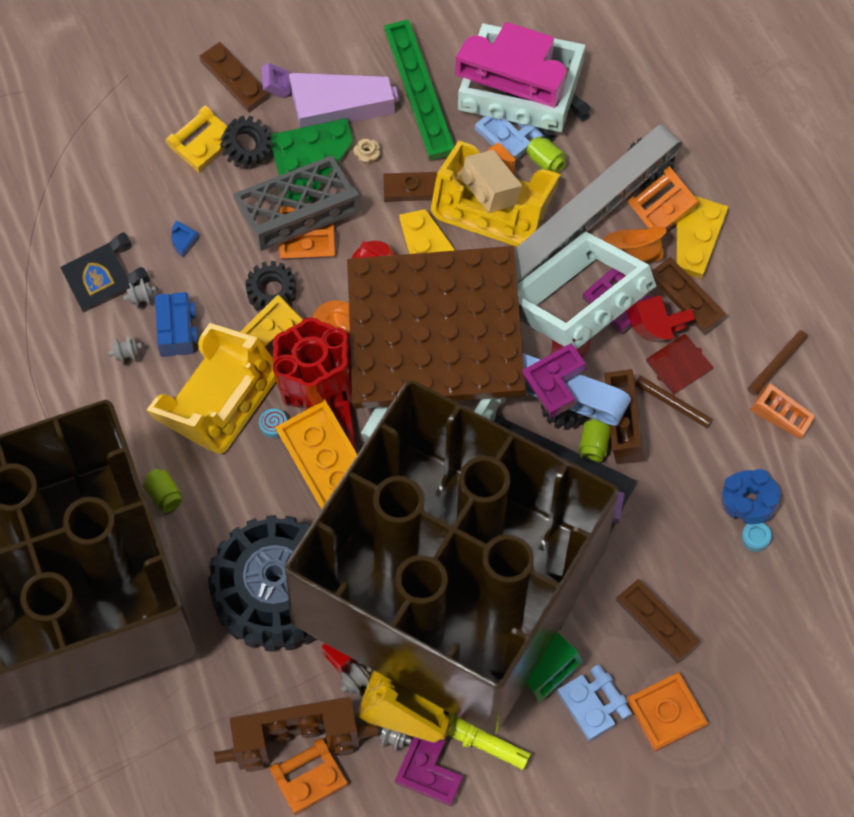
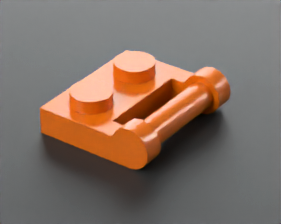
[627,166,700,230]
[268,738,348,816]

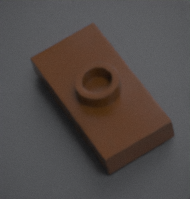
[383,172,437,202]

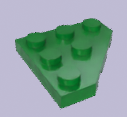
[269,118,353,207]

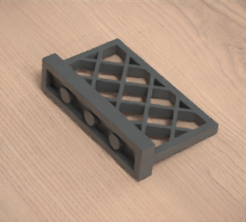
[233,155,360,251]

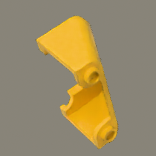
[431,141,560,247]
[147,323,276,454]
[357,670,451,743]

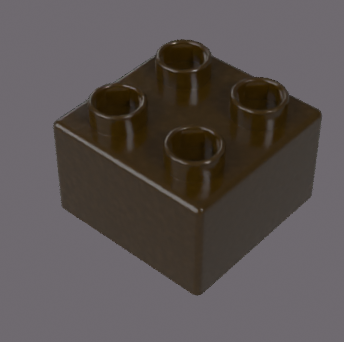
[285,380,619,735]
[0,400,196,725]

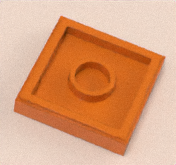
[626,672,708,752]

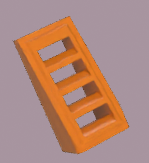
[749,383,816,439]

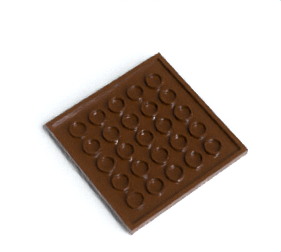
[347,246,526,409]

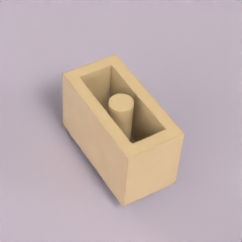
[461,150,522,213]

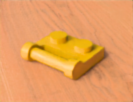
[165,106,238,173]

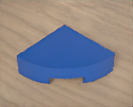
[172,220,199,257]

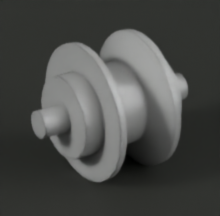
[123,279,156,309]
[108,335,142,365]
[340,663,372,696]
[377,726,412,752]

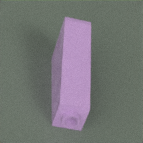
[289,73,398,128]

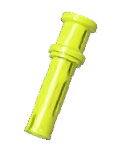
[447,713,531,771]

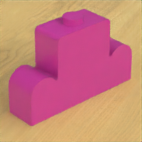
[455,22,566,108]

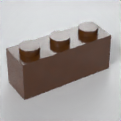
[604,369,645,464]

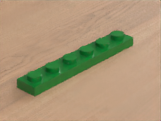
[384,19,454,161]

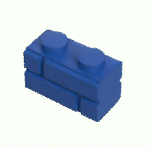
[155,292,198,357]

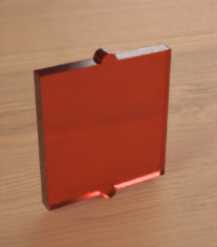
[646,334,713,395]

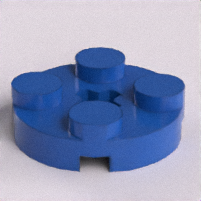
[721,469,781,524]

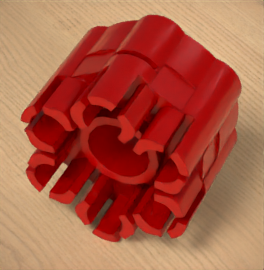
[272,317,352,410]

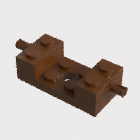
[214,696,379,772]

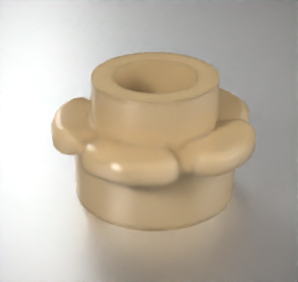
[354,139,380,164]

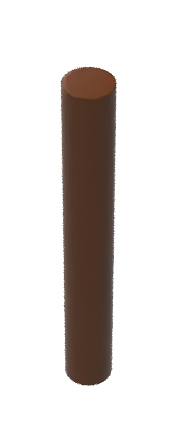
[747,330,808,395]
[636,376,713,428]

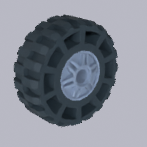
[208,515,314,652]

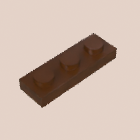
[199,42,269,113]
[651,257,726,334]
[616,579,700,664]

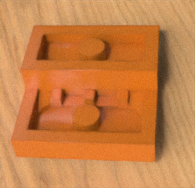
[279,207,335,259]

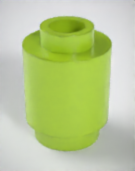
[526,136,566,173]
[579,419,611,463]
[143,469,183,513]

